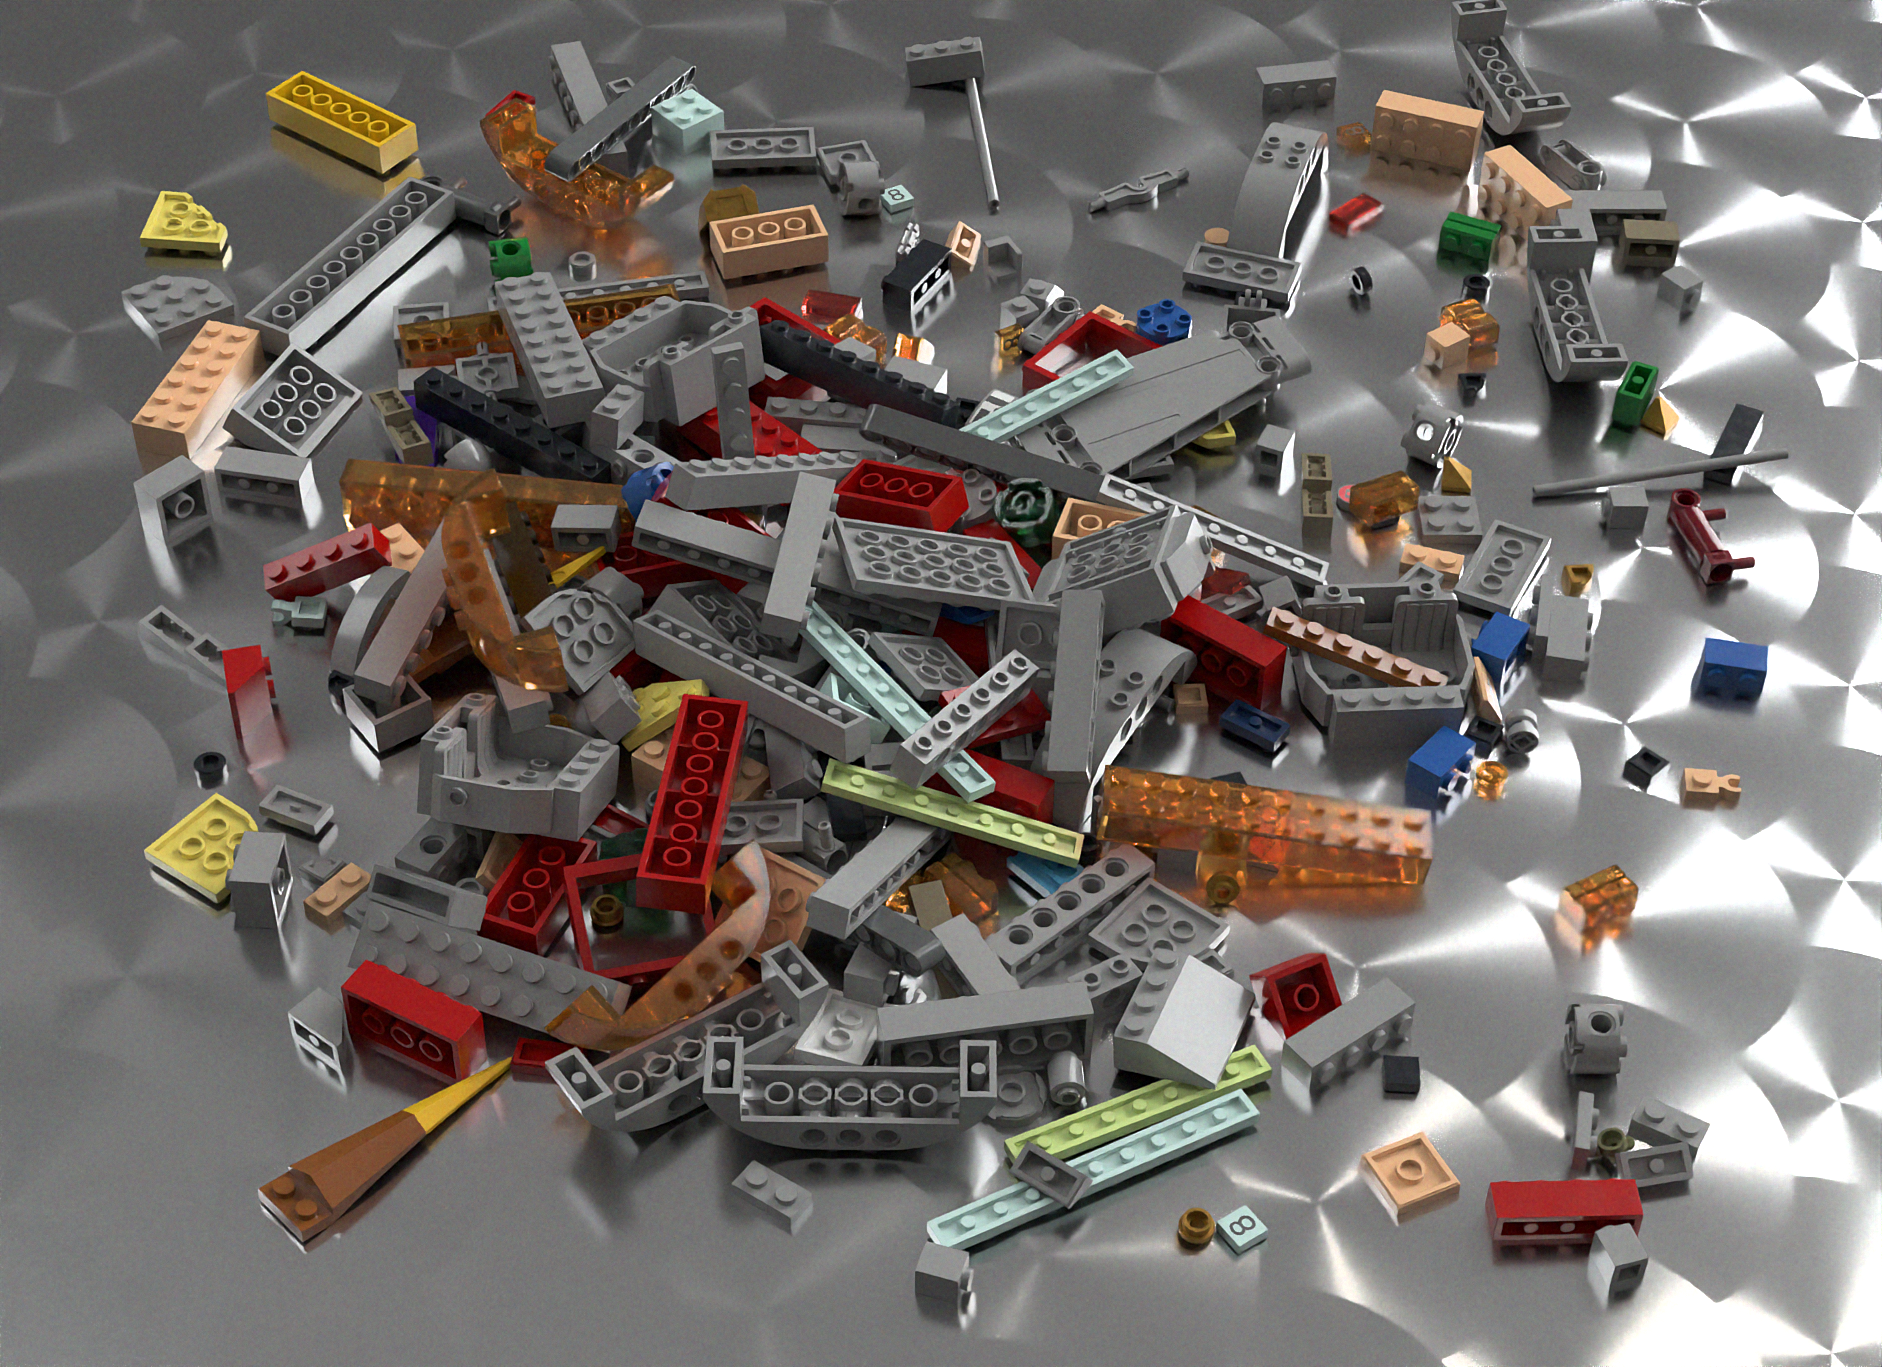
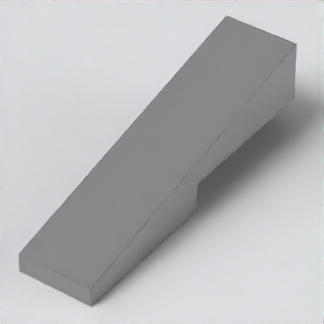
[139,605,229,688]

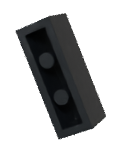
[881,239,952,313]

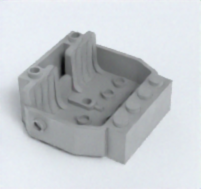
[582,296,765,427]
[1032,504,1215,640]
[1289,581,1475,748]
[417,693,620,842]

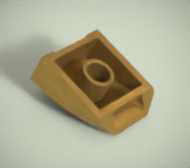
[698,183,759,232]

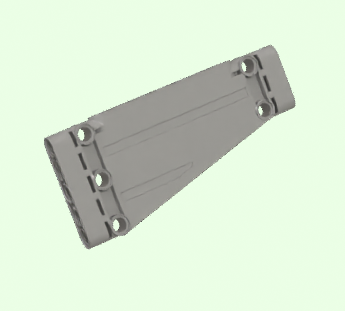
[994,316,1312,506]

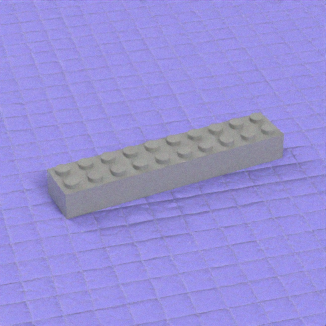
[243,176,456,356]

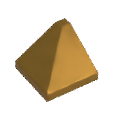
[1641,395,1680,435]
[1441,456,1472,492]

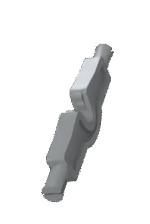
[1086,167,1190,212]

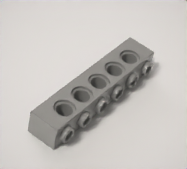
[890,649,1040,790]
[985,842,1155,982]

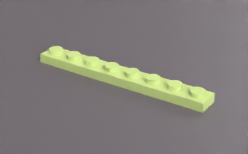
[820,758,1084,868]
[1004,1044,1272,1164]

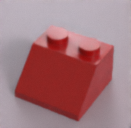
[222,645,276,739]
[1249,953,1342,1041]

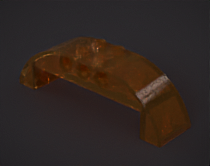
[479,98,675,229]
[441,468,569,693]
[544,839,770,1051]

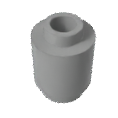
[1047,1051,1086,1106]

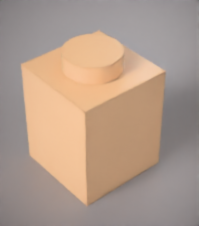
[1423,322,1470,369]

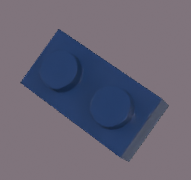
[1219,699,1291,752]

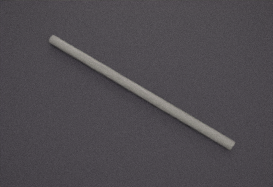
[965,78,999,208]
[1532,448,1789,497]

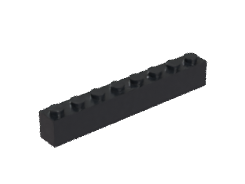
[759,320,960,429]
[413,367,612,505]

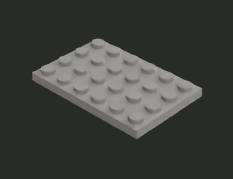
[832,517,1036,611]

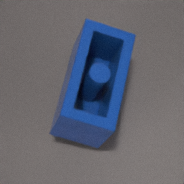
[1471,611,1530,683]
[1699,637,1769,694]
[1404,725,1476,800]

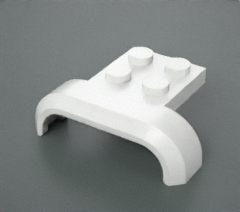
[794,961,927,1066]

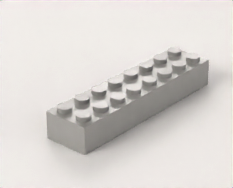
[495,272,604,428]
[347,901,632,1053]

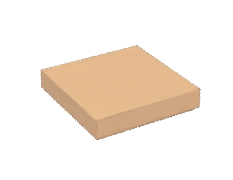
[1360,1131,1461,1216]

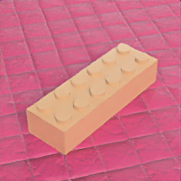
[131,320,264,460]

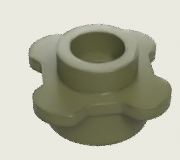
[1595,1128,1635,1164]

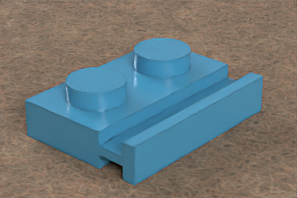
[1007,851,1085,898]

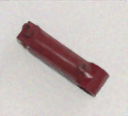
[1666,488,1756,584]

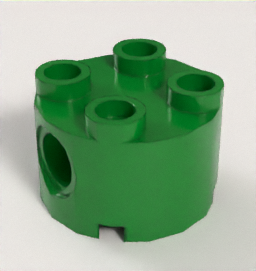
[488,237,534,294]

